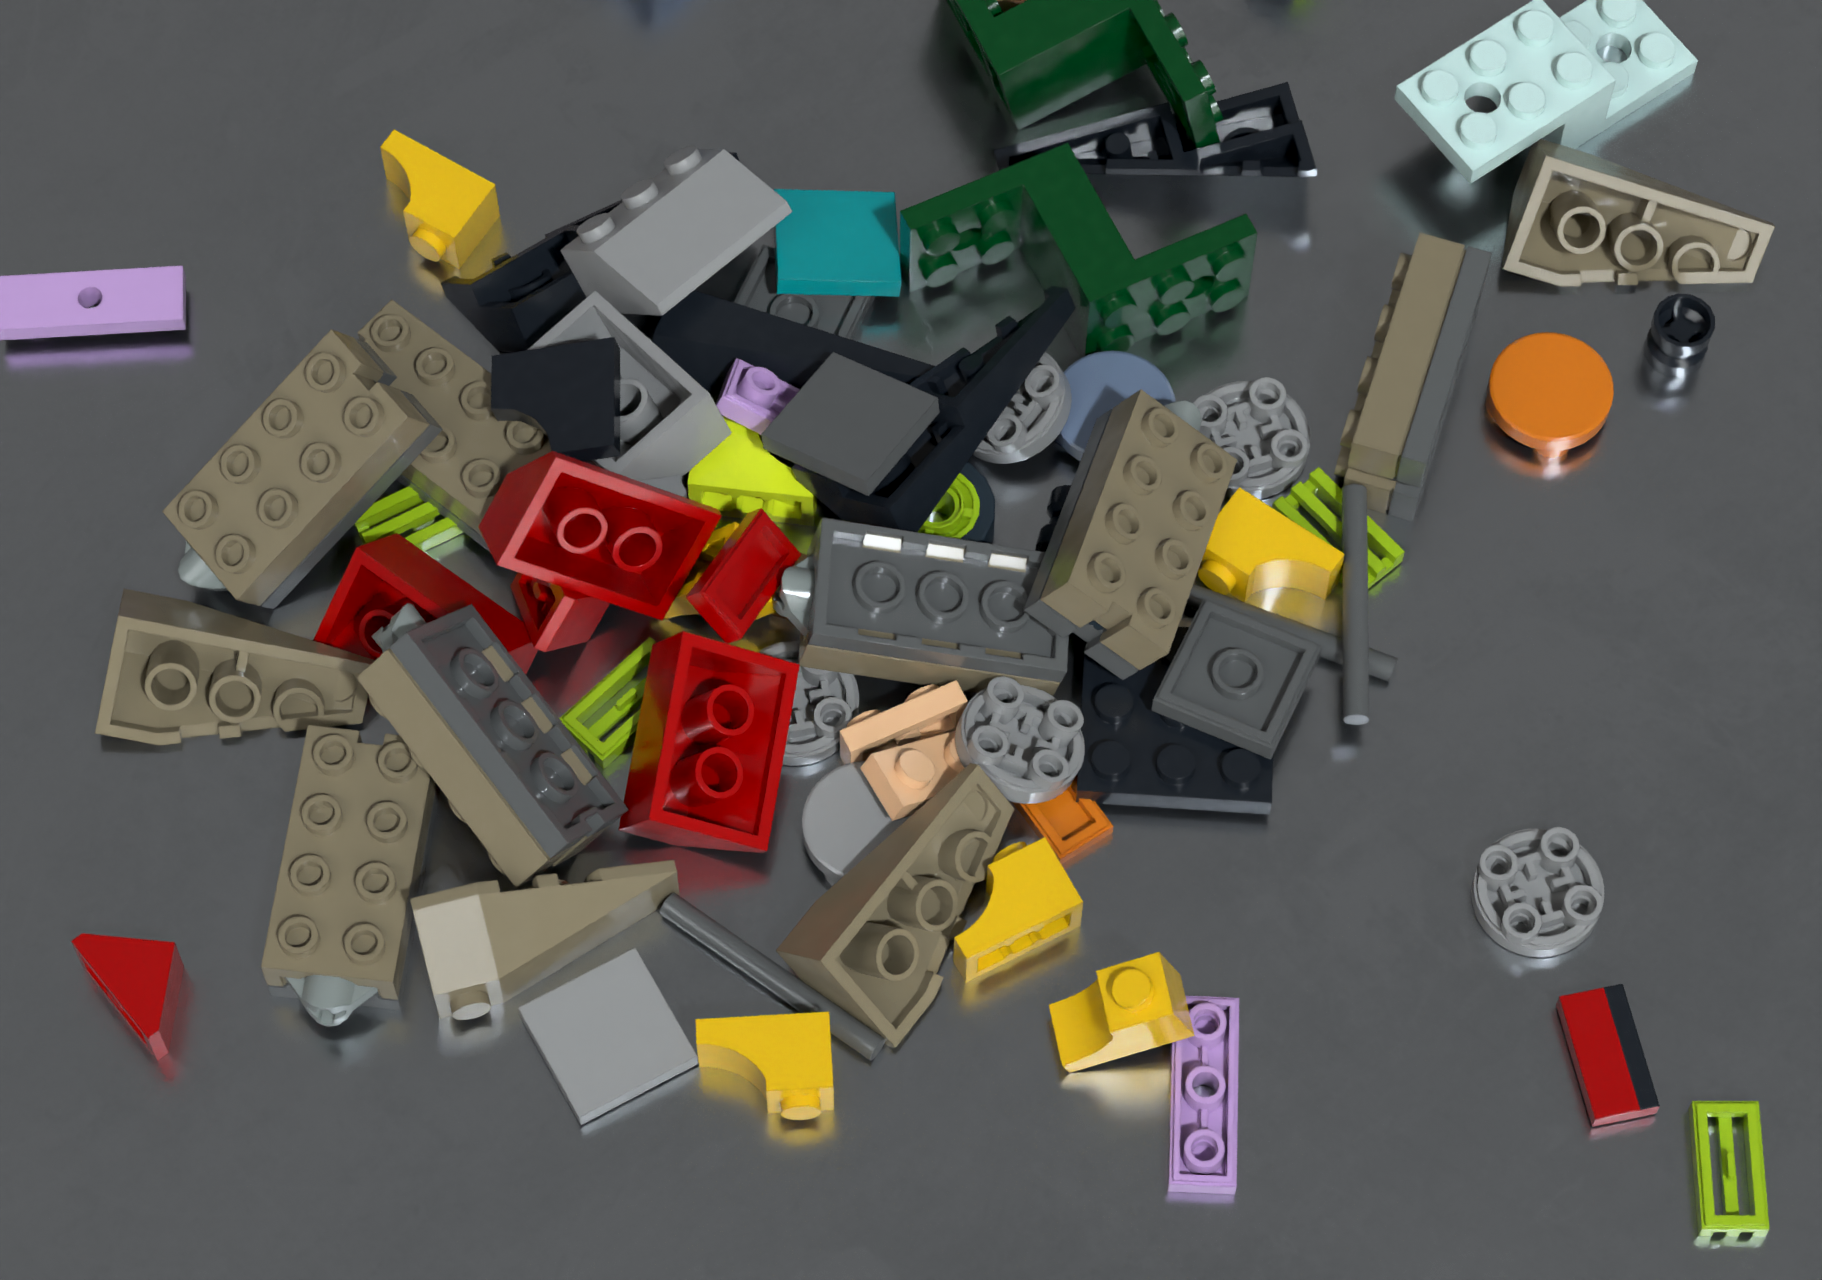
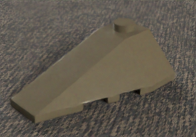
[1501,139,1775,287]
[95,589,375,745]
[776,763,1014,1048]
[410,860,680,1020]

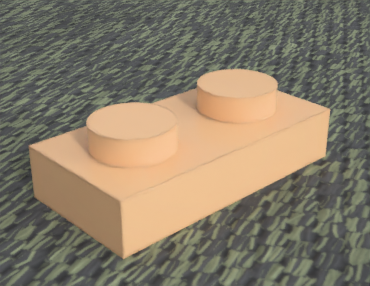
[840,680,968,765]
[860,731,965,821]

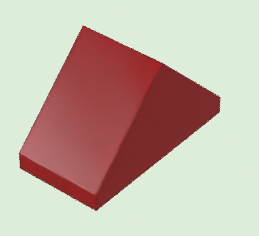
[510,572,610,652]
[71,933,184,1061]

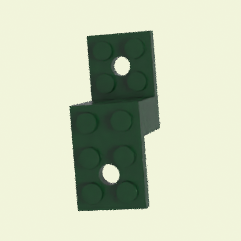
[945,0,1223,149]
[900,143,1258,358]

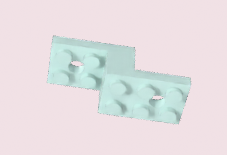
[1394,0,1698,184]

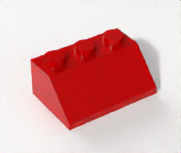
[478,451,722,621]
[313,533,538,695]
[618,631,800,853]

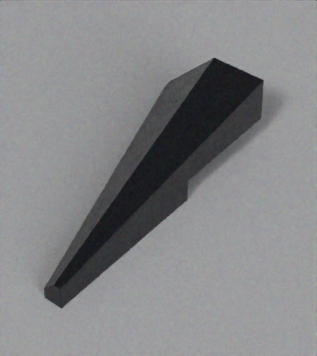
[994,82,1318,177]
[441,152,740,352]
[791,286,1076,532]
[652,290,935,404]

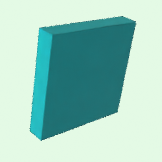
[774,189,901,297]

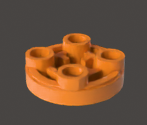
[1485,332,1614,458]

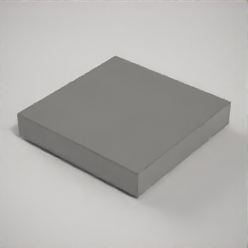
[518,948,698,1125]

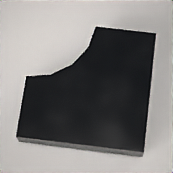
[491,337,620,462]

